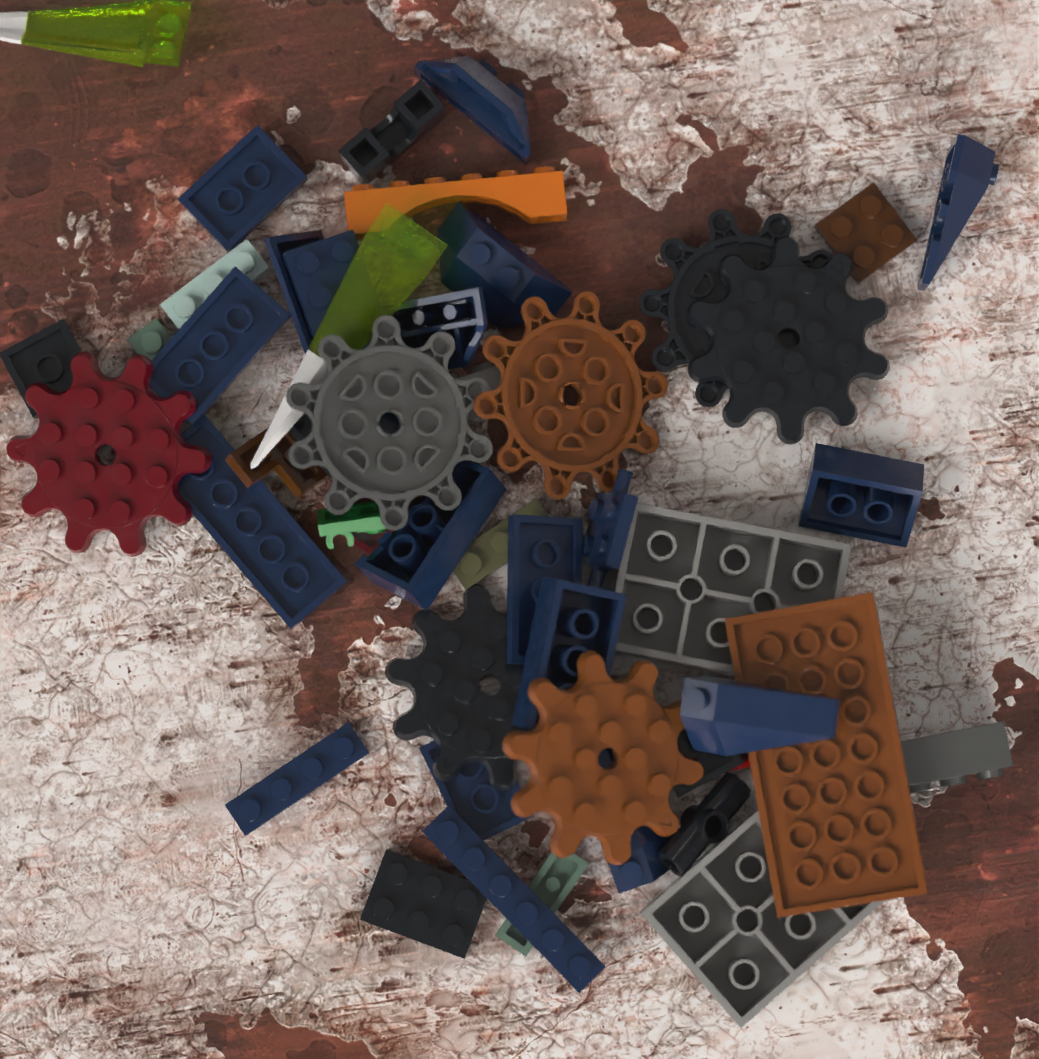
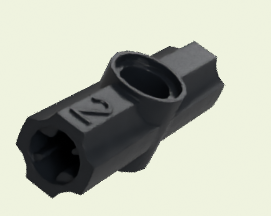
[658,772,752,877]

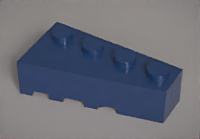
[355,460,506,611]

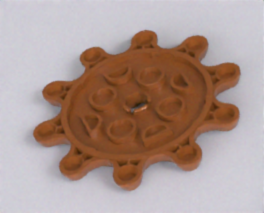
[473,291,668,500]
[502,651,704,865]

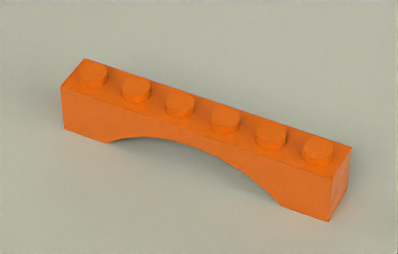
[344,166,567,241]

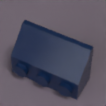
[798,443,924,548]

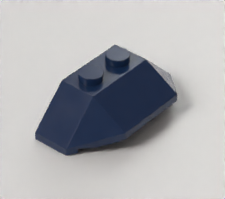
[414,56,531,166]
[438,201,573,328]
[381,287,488,370]

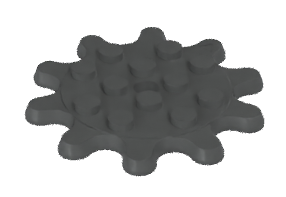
[286,315,493,531]

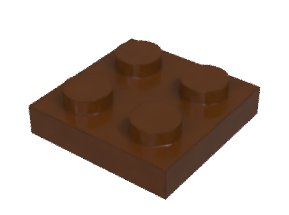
[814,182,917,285]

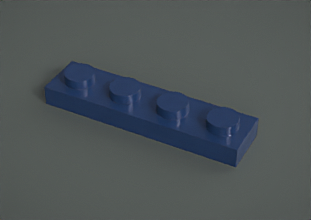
[225,722,369,836]

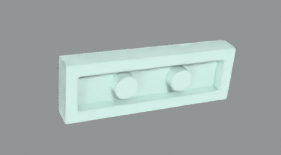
[160,239,270,329]

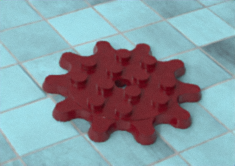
[6,351,212,557]

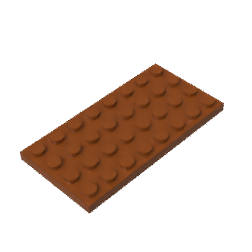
[725,592,929,918]

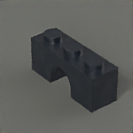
[338,80,446,184]

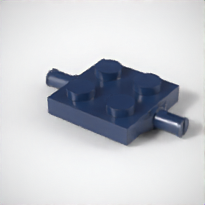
[582,469,638,589]

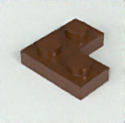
[225,427,328,499]

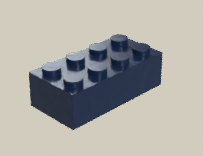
[512,578,627,729]

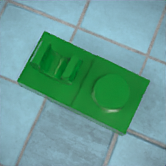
[317,501,387,549]

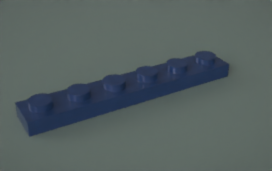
[422,805,606,993]

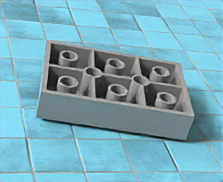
[614,503,852,676]
[640,808,884,1028]

